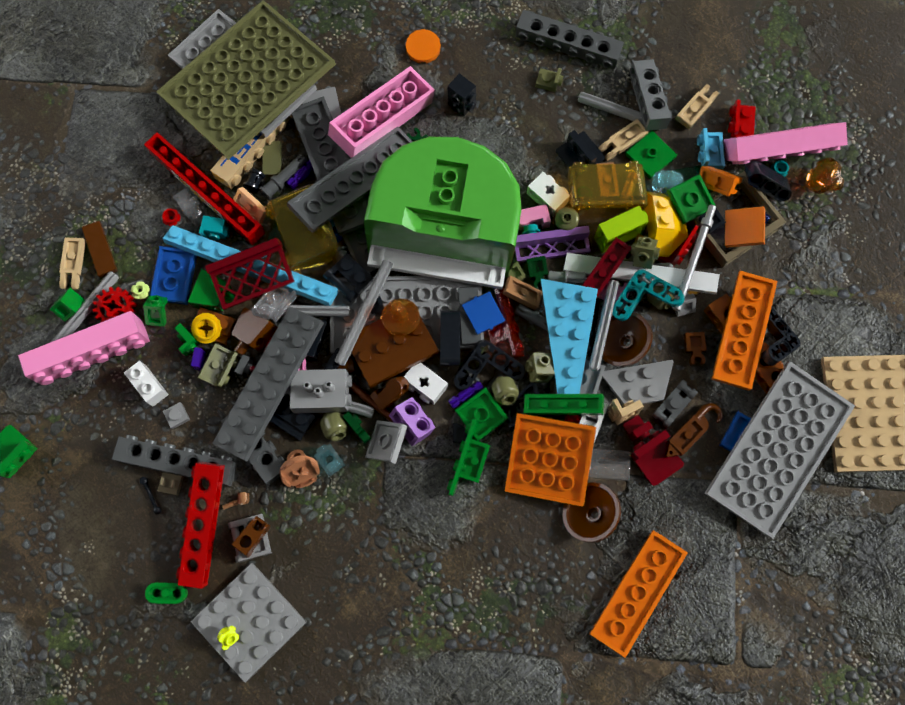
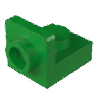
[143,295,168,326]
[175,323,200,356]

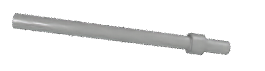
[673,205,716,311]

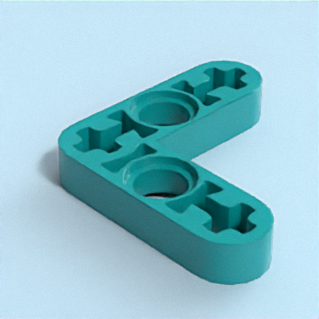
[612,270,685,321]

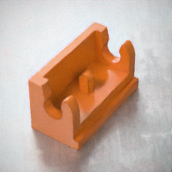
[699,166,743,196]

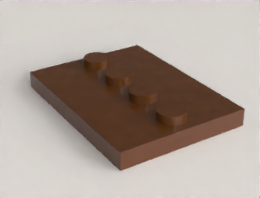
[344,303,439,388]

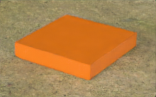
[725,206,765,248]

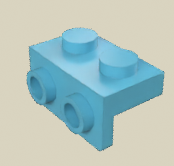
[697,128,725,169]

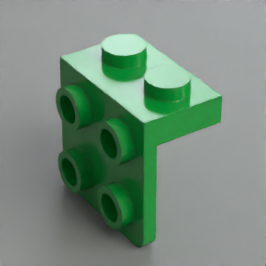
[0,425,38,478]

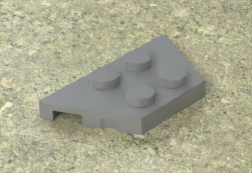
[602,360,674,405]

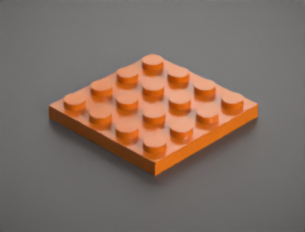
[505,413,596,507]

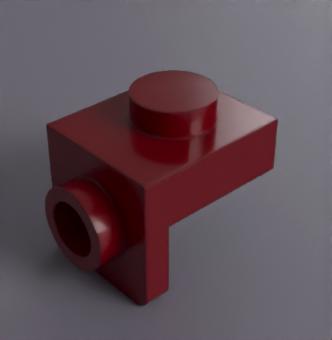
[623,415,653,441]

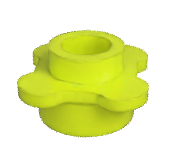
[217,626,239,650]

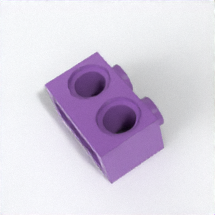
[389,397,436,446]

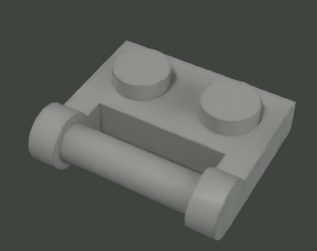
[228,514,272,563]

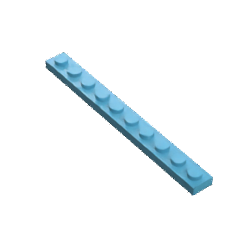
[163,225,338,306]

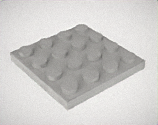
[191,563,307,683]

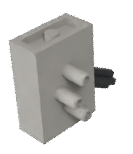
[290,348,352,413]

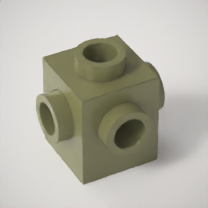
[631,237,660,269]
[526,351,555,383]

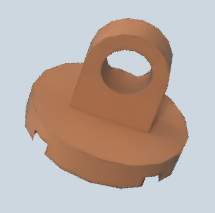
[279,449,320,488]

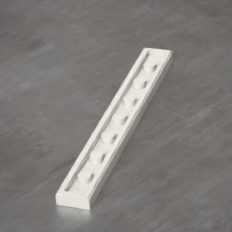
[564,253,720,295]

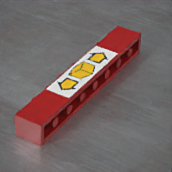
[144,132,265,246]

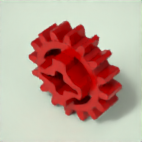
[93,287,137,323]

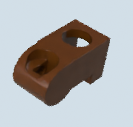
[370,376,409,411]
[231,516,270,558]

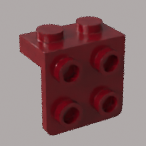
[630,430,684,486]

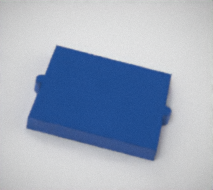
[462,292,505,335]

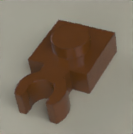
[684,332,706,366]

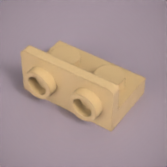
[607,398,644,425]

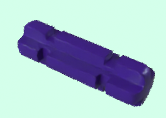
[286,160,314,189]
[448,381,484,409]

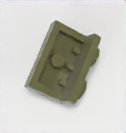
[197,343,239,388]

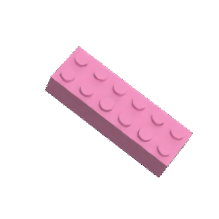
[328,66,435,158]
[724,122,848,165]
[18,311,150,385]

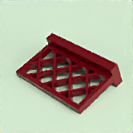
[205,238,295,310]

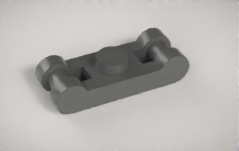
[652,379,698,429]

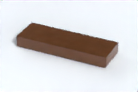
[82,221,118,278]

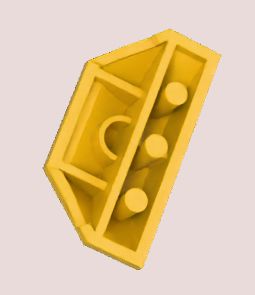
[642,191,688,257]

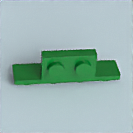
[447,419,490,496]

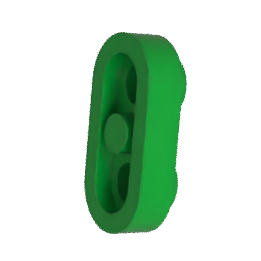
[145,582,188,604]

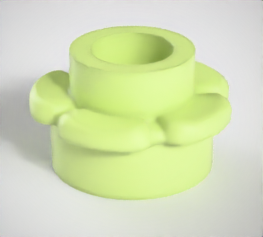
[131,282,150,300]

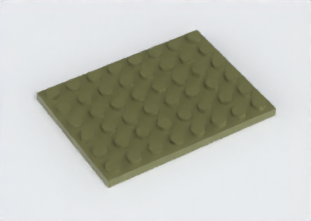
[156,0,336,160]

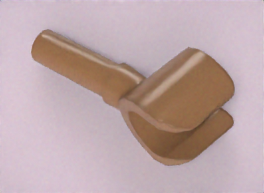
[222,492,249,510]

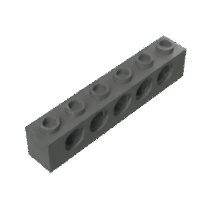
[515,10,624,69]
[112,435,237,487]

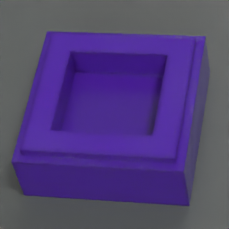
[191,347,206,371]

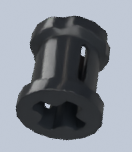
[243,168,265,193]

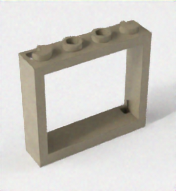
[687,171,786,268]

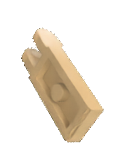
[675,84,719,129]
[598,119,649,161]
[59,237,86,289]

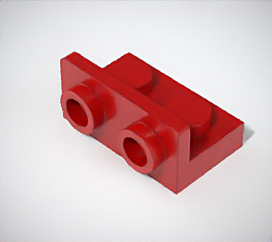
[728,99,756,138]

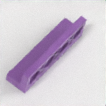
[515,226,591,263]

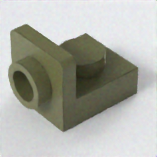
[535,68,564,92]

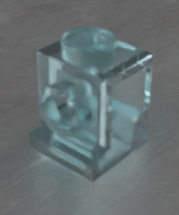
[314,444,345,477]

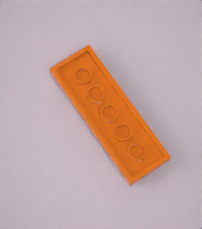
[711,271,778,391]
[589,530,688,658]

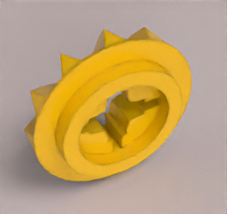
[191,313,222,344]

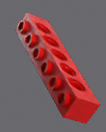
[176,462,225,589]

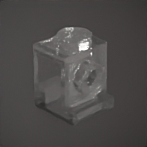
[173,187,202,220]

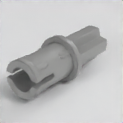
[548,270,587,284]

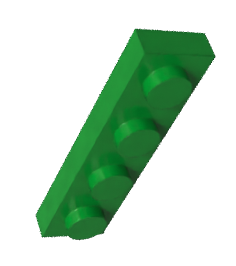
[524,394,604,415]

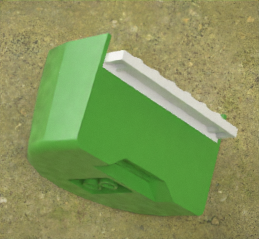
[364,137,521,289]

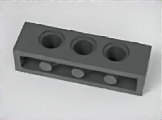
[629,59,672,131]
[221,417,285,485]

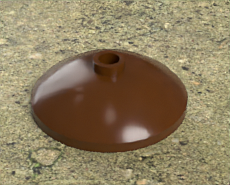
[602,312,652,367]
[563,482,621,543]

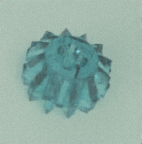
[652,170,684,196]

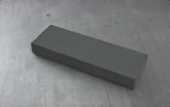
[458,287,481,345]

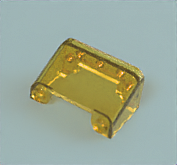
[568,161,648,213]
[265,184,338,271]

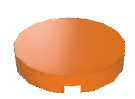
[406,29,441,63]

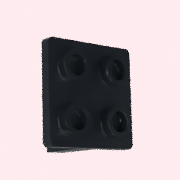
[555,130,605,178]

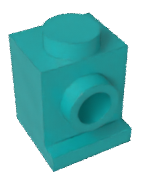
[199,215,230,240]

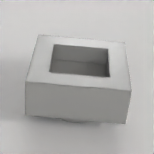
[163,402,190,429]

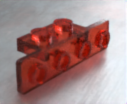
[488,286,524,358]

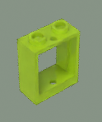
[594,206,648,254]

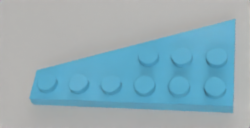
[540,279,598,394]

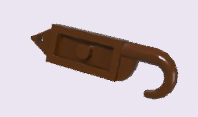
[665,403,723,458]

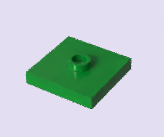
[625,130,677,180]
[666,174,717,224]
[455,387,509,441]

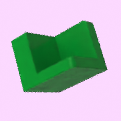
[50,288,85,322]

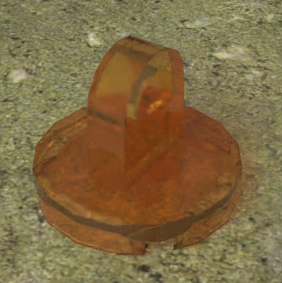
[806,158,844,194]
[381,299,420,335]

